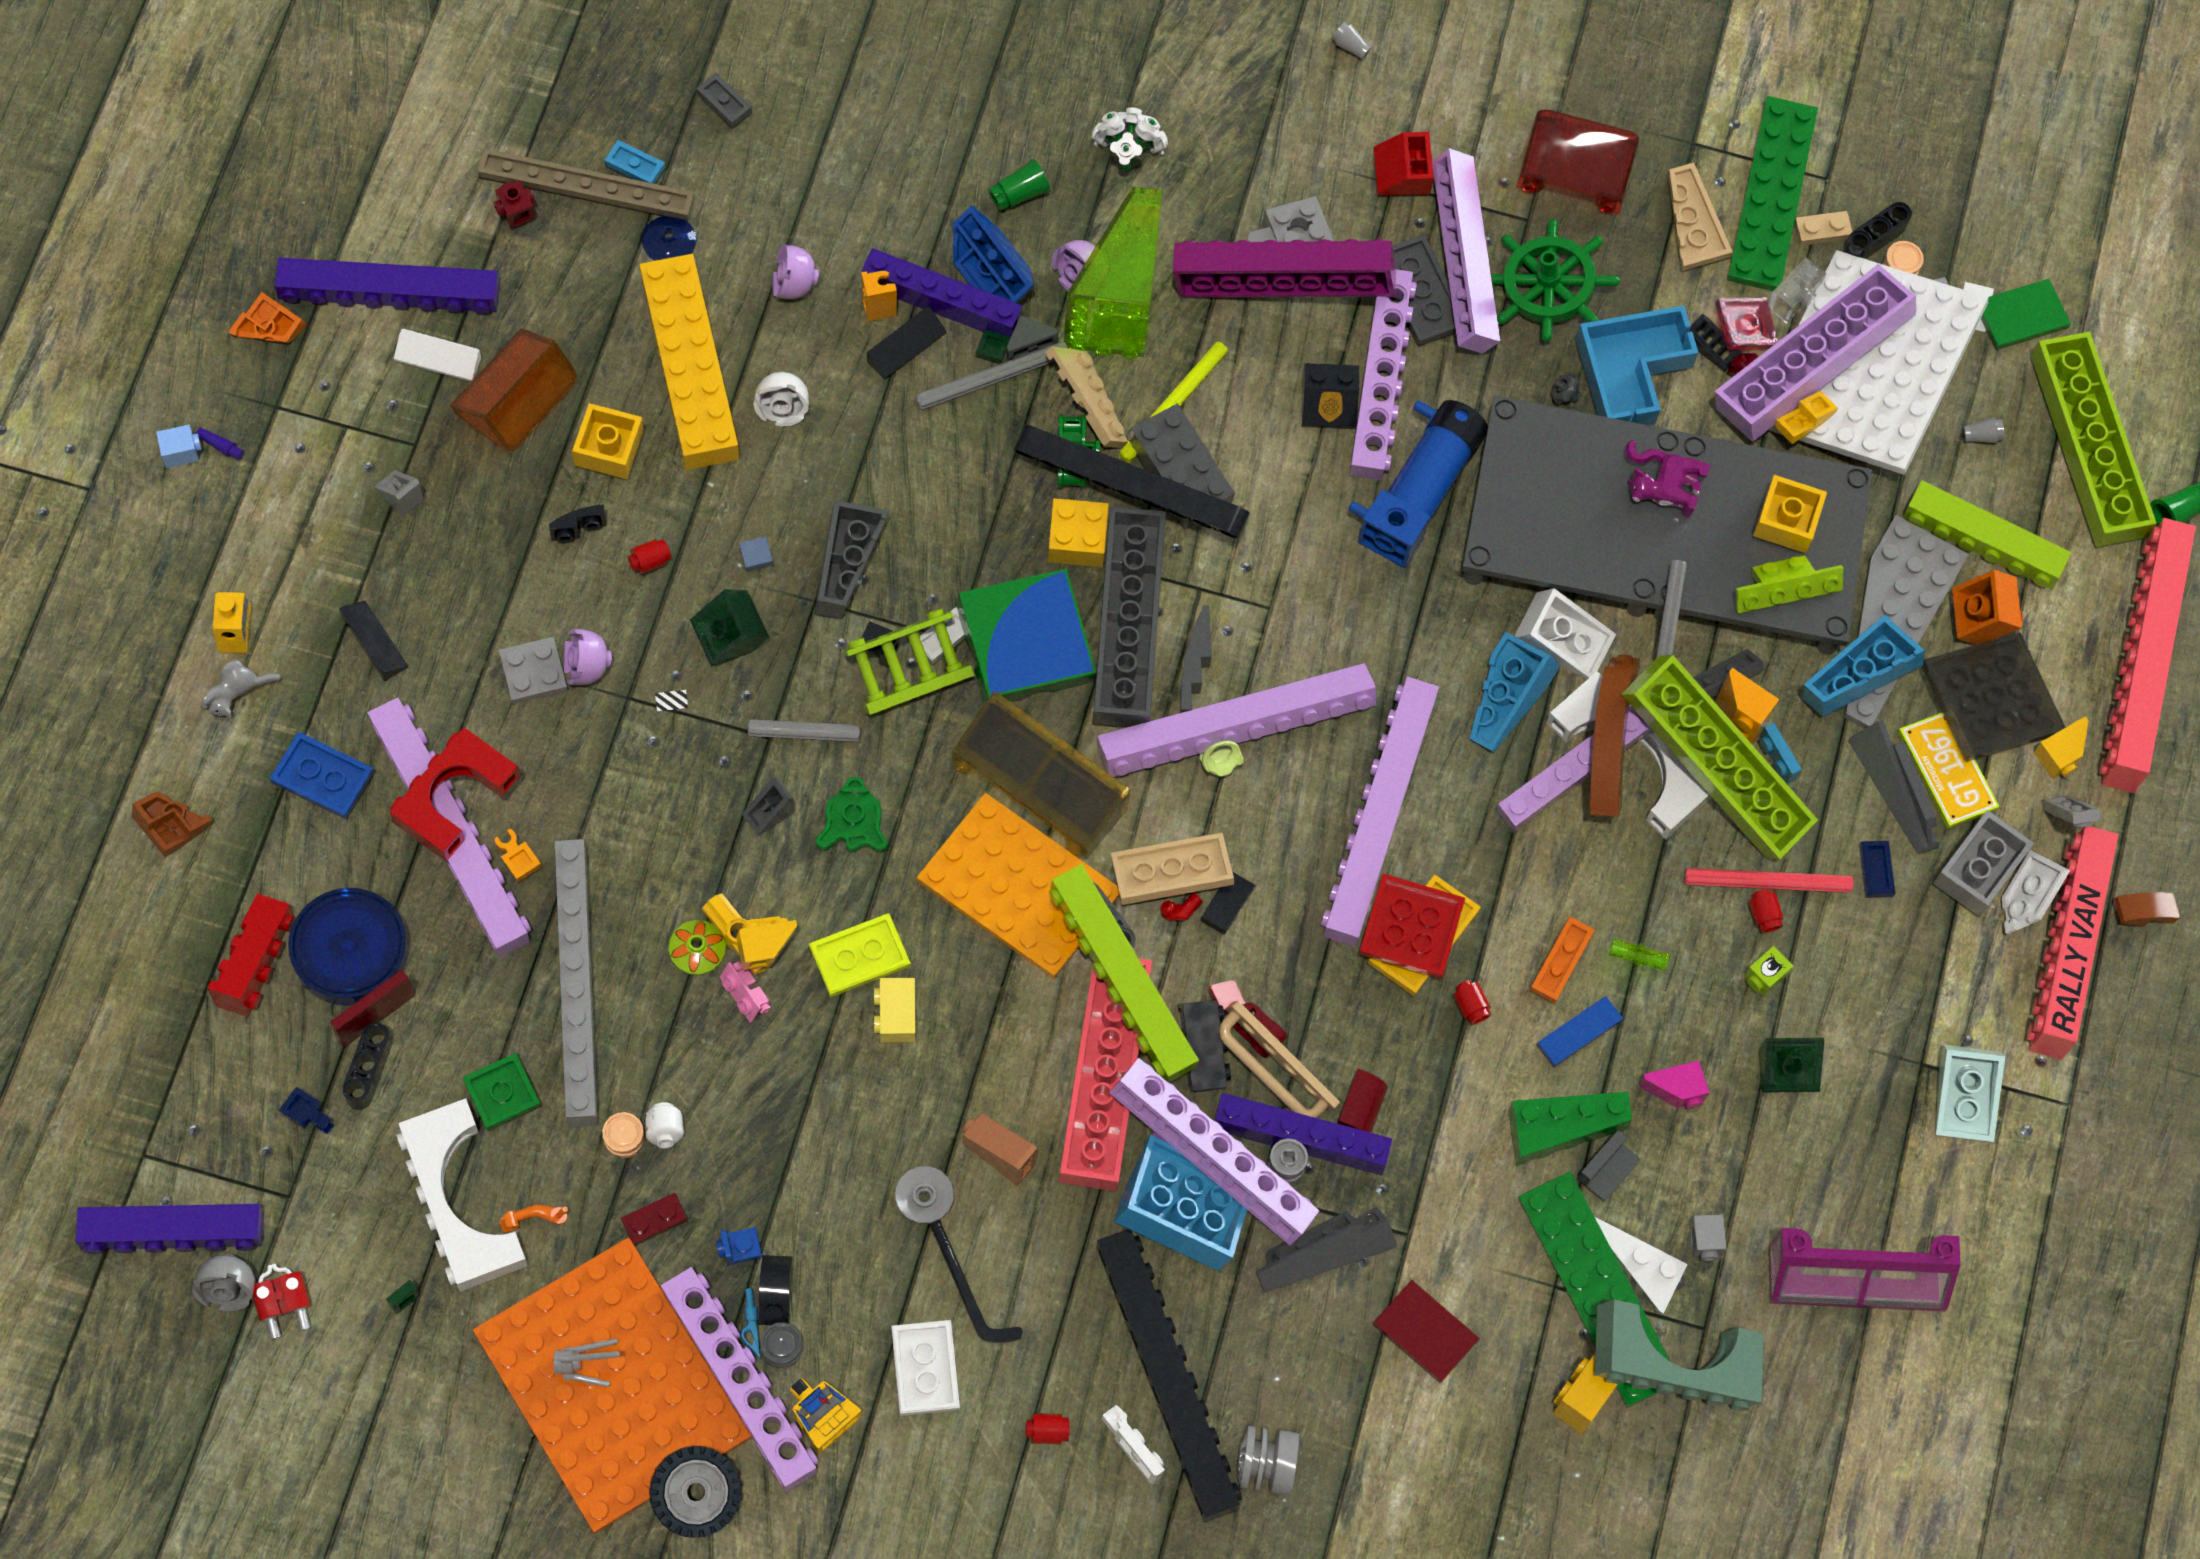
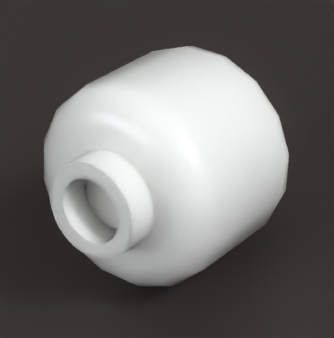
[644,1102,684,1149]

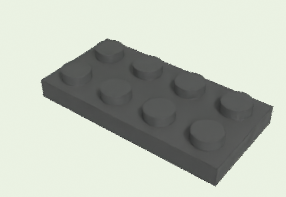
[1393,234,1456,346]

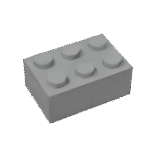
[1933,810,2034,917]

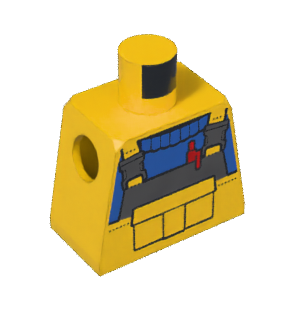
[213,592,251,654]
[789,1378,862,1455]

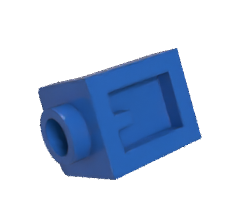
[716,1227,762,1266]

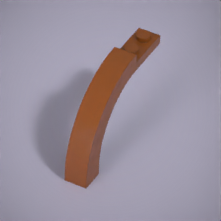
[1590,654,1640,817]

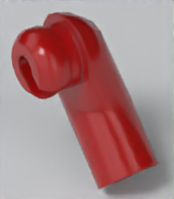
[1160,893,1203,921]

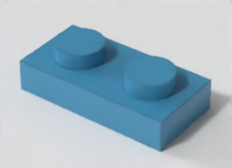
[604,140,665,184]
[1759,723,1802,784]

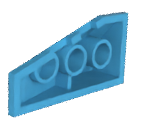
[1470,631,1560,752]

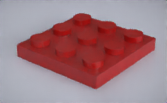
[1359,873,1465,979]

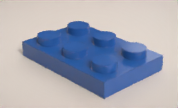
[269,731,374,819]

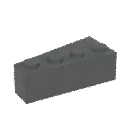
[814,500,889,619]

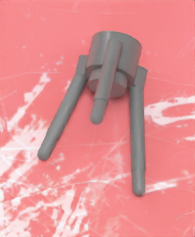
[554,1339,620,1387]

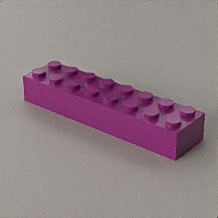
[1173,239,1396,298]

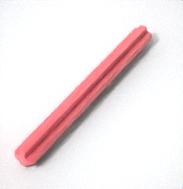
[1684,868,1854,893]

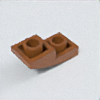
[2114,892,2180,926]

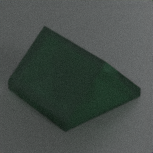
[1758,1038,1825,1093]

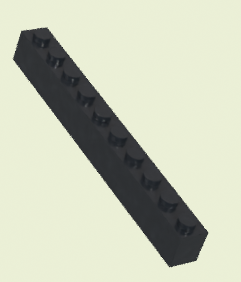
[1096,1229,1242,1523]

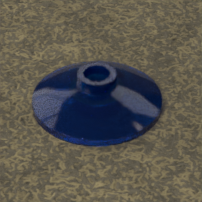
[642,216,696,261]

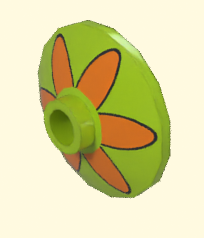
[668,920,726,975]

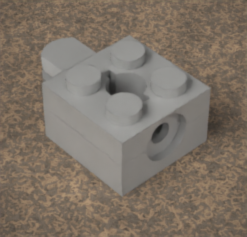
[1247,196,1334,242]

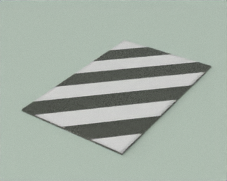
[655,690,688,711]

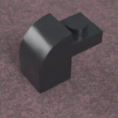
[758,1255,792,1325]

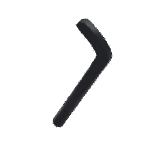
[929,1220,1023,1343]

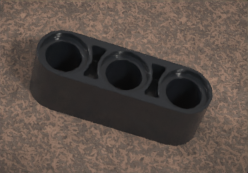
[1843,202,1912,259]
[342,1022,392,1110]

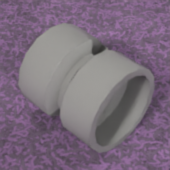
[1267,1138,1308,1186]

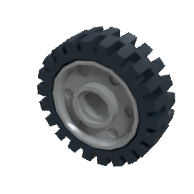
[649,1446,741,1538]

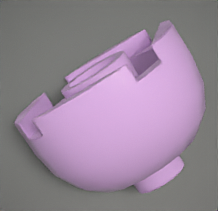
[1052,240,1105,296]
[772,244,819,299]
[563,628,612,685]

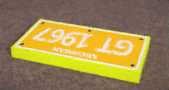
[1897,710,1999,829]

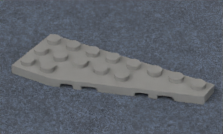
[1844,515,1969,729]

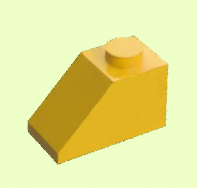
[2033,716,2089,779]

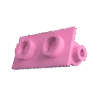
[719,962,771,1023]

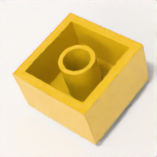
[572,403,644,480]
[1753,475,1827,553]
[1048,498,1109,567]
[1553,1354,1618,1435]

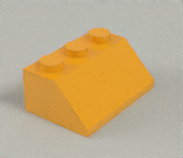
[1715,668,1780,745]

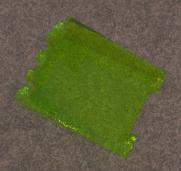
[1063,186,1163,358]

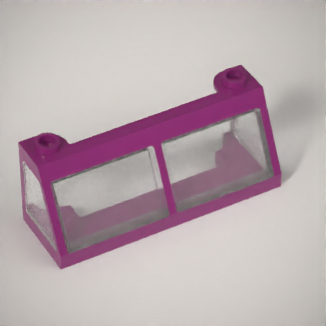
[1768,1228,1961,1312]

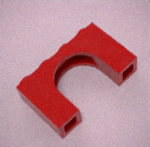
[390,727,520,862]

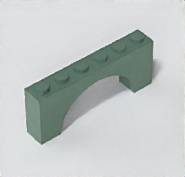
[1595,1299,1763,1411]

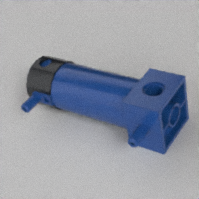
[1348,400,1488,569]

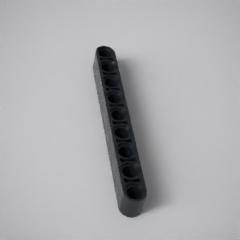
[1014,424,1250,539]

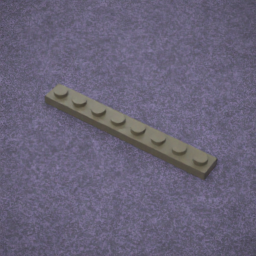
[477,148,694,220]

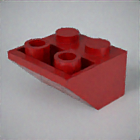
[1373,132,1434,196]

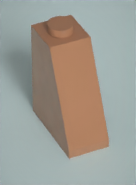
[962,1113,1037,1186]

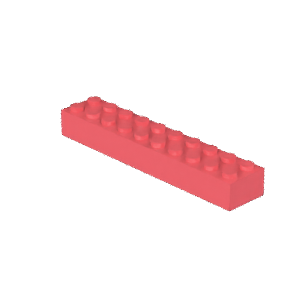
[2099,518,2196,793]

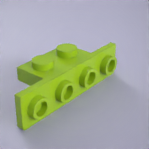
[1736,555,1844,613]

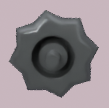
[1550,373,1581,405]

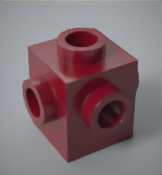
[493,180,535,229]

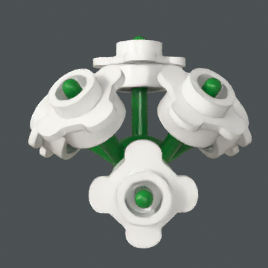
[1092,107,1168,170]

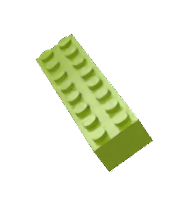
[2031,332,2157,547]
[1621,655,1818,859]

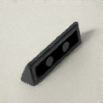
[867,306,946,380]
[339,601,408,681]

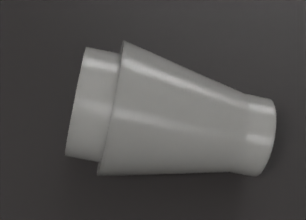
[1332,22,1371,60]
[1963,417,2004,444]

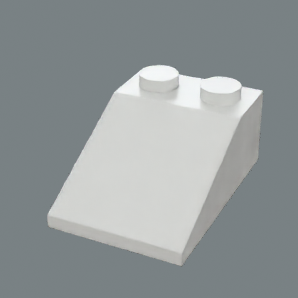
[1514,588,1616,680]

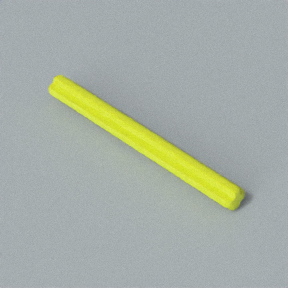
[1119,341,1228,463]

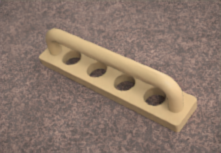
[1219,1000,1340,1118]

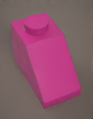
[1639,1060,1710,1109]

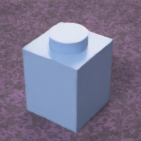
[156,425,202,468]

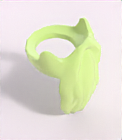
[1199,741,1244,776]

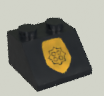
[1301,363,1359,429]

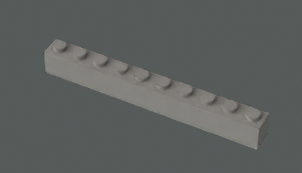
[555,839,598,1128]

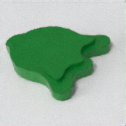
[816,777,888,853]

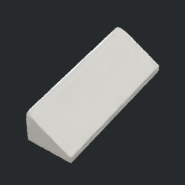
[394,329,481,382]

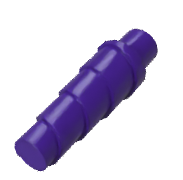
[196,427,244,460]

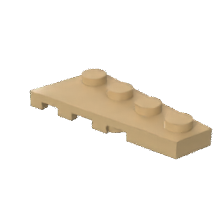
[1668,163,1733,271]
[1045,346,1128,448]

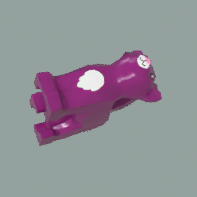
[1626,440,1711,518]

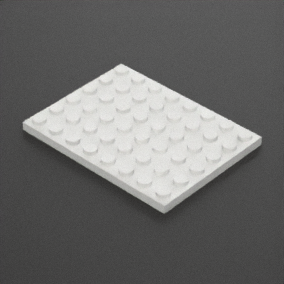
[1769,250,1988,475]

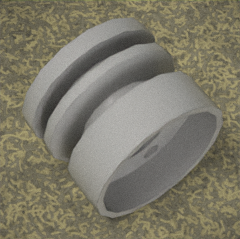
[1237,1425,1299,1496]

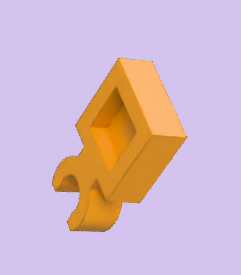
[494,829,542,883]

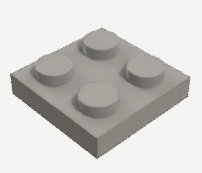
[499,637,568,704]

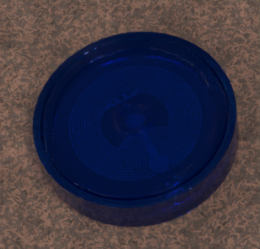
[288,888,408,1005]

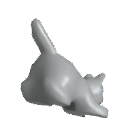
[201,660,281,718]

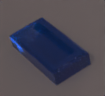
[1859,841,1896,898]

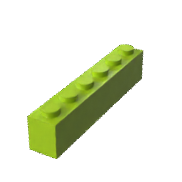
[1902,480,2072,590]

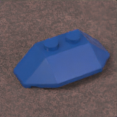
[952,205,1035,303]

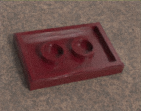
[330,970,415,1048]
[1373,1280,1480,1384]

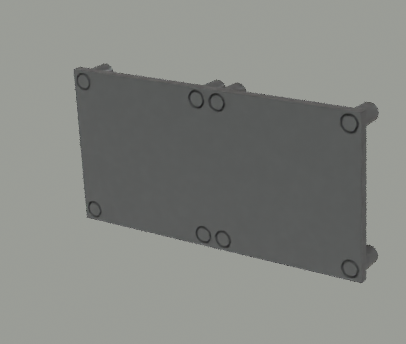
[1462,395,1872,655]

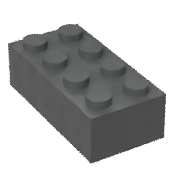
[1128,403,1235,530]

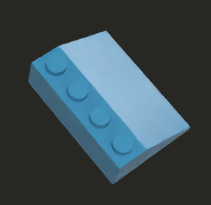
[1114,1135,1247,1271]

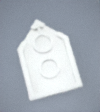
[2001,850,2070,935]

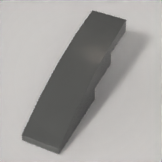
[1180,605,1212,713]

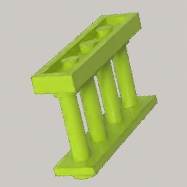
[842,608,975,715]

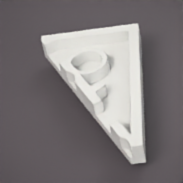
[1595,1217,1687,1315]

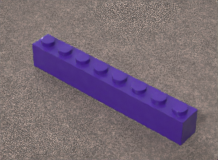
[275,257,500,314]

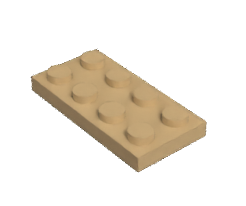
[1111,833,1234,905]

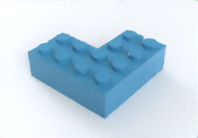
[1575,305,1699,426]

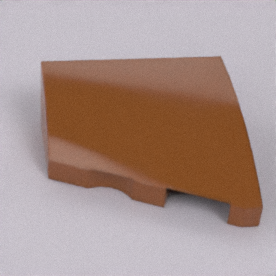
[131,791,212,857]

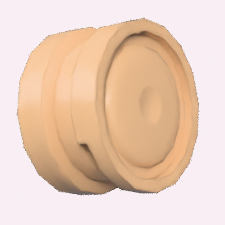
[1882,241,1924,275]
[602,1112,645,1158]

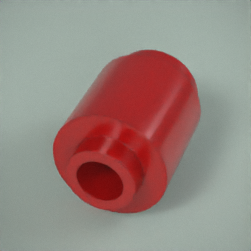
[628,539,671,575]
[1748,889,1784,933]
[1453,980,1492,1025]
[1025,1414,1070,1445]

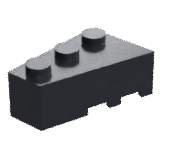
[1177,1000,1231,1091]

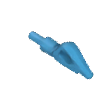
[740,1288,762,1359]

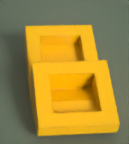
[1775,390,1838,444]

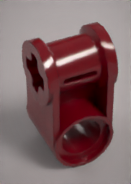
[1233,1003,1287,1058]

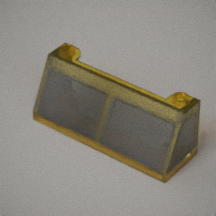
[952,691,1131,860]

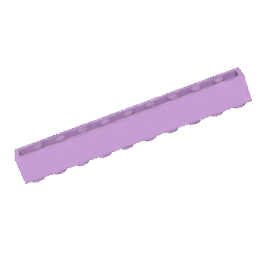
[1097,663,1376,778]
[1321,677,1439,947]
[367,698,531,958]

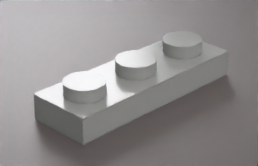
[2042,795,2101,827]

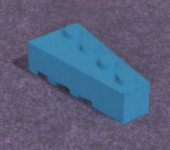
[1803,614,1925,717]

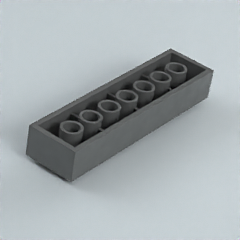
[1092,507,1166,727]

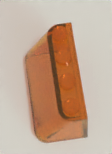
[450,328,576,450]

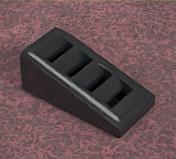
[1689,314,1743,372]

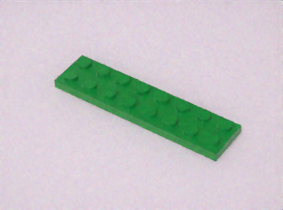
[1727,96,1818,293]
[1518,1171,1671,1408]

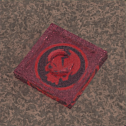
[1715,297,1778,350]

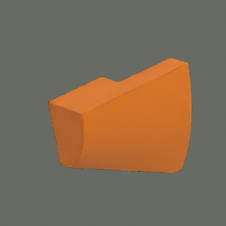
[229,292,308,343]

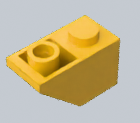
[736,918,797,970]

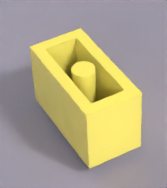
[874,978,915,1043]

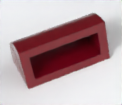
[1338,1069,1388,1133]

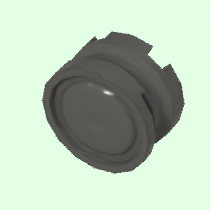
[760,1322,803,1369]

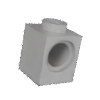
[1689,1215,1727,1261]

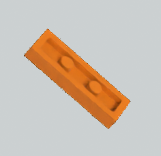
[1530,916,1595,1004]

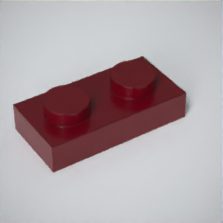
[621,1193,688,1246]

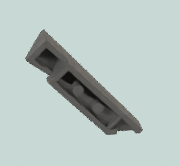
[1849,720,1940,854]
[1257,1207,1396,1292]

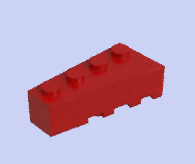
[207,893,295,1018]

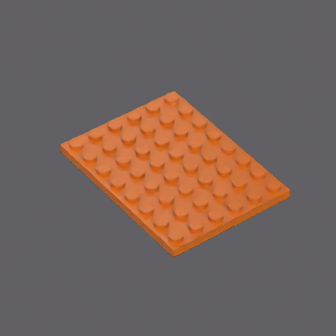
[473,1237,752,1535]

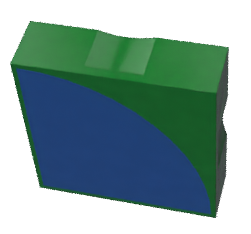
[955,568,1097,707]

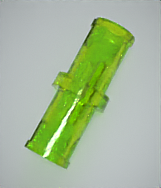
[1609,938,1670,972]

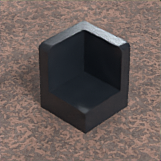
[861,621,900,668]

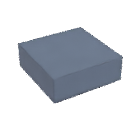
[739,537,773,571]

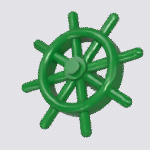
[1491,219,1620,342]

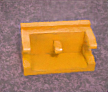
[861,271,897,322]

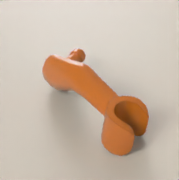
[499,1204,568,1233]

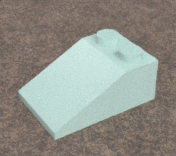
[1935,1044,2005,1142]

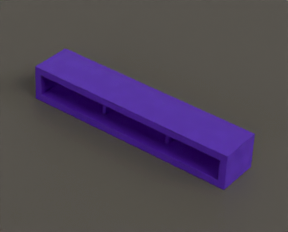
[861,248,1023,338]
[1215,1093,1392,1176]
[76,1204,263,1254]

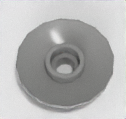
[895,1166,954,1223]

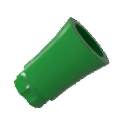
[988,158,1051,211]
[2150,482,2200,526]

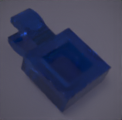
[279,1087,334,1134]

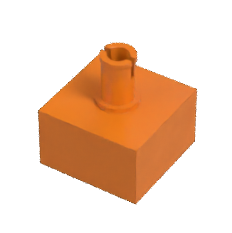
[1952,570,2023,646]

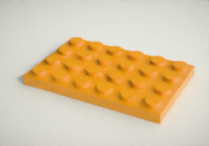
[916,793,1120,979]

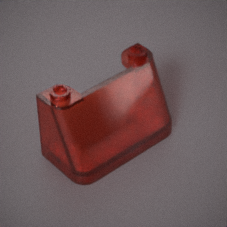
[1516,109,1639,214]

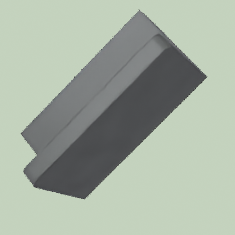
[1577,1130,1640,1202]

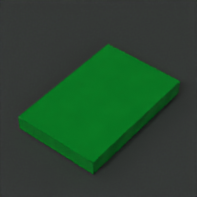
[1981,279,2071,350]

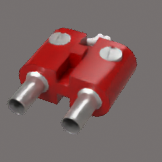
[253,1264,311,1340]

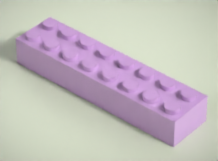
[1715,264,1916,442]

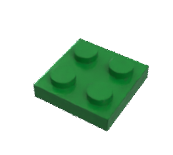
[462,1053,541,1131]

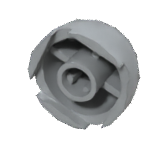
[192,1254,255,1311]

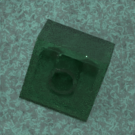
[690,589,769,667]

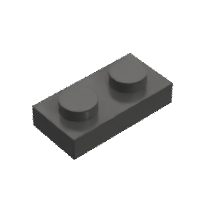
[696,73,752,128]

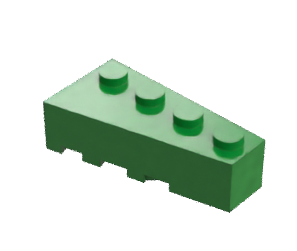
[1508,1092,1632,1166]

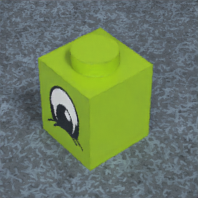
[1744,946,1794,996]

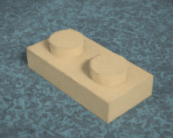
[1794,211,1852,246]

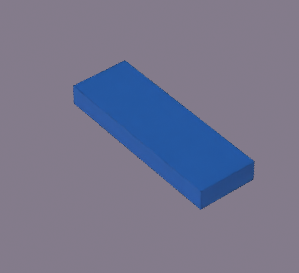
[1537,996,1623,1068]

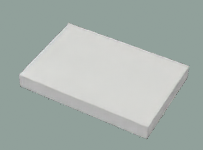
[891,1320,960,1416]

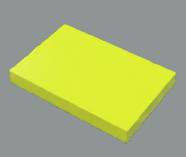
[809,913,911,997]

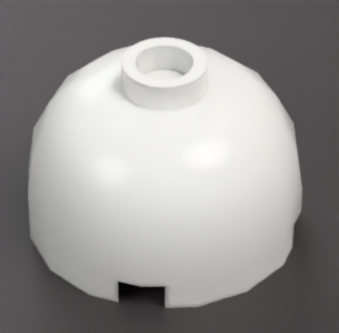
[753,372,809,427]

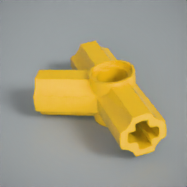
[702,893,780,976]

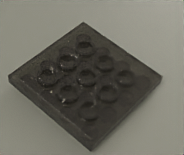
[1921,632,2066,762]

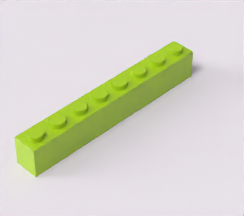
[1049,864,1199,1083]

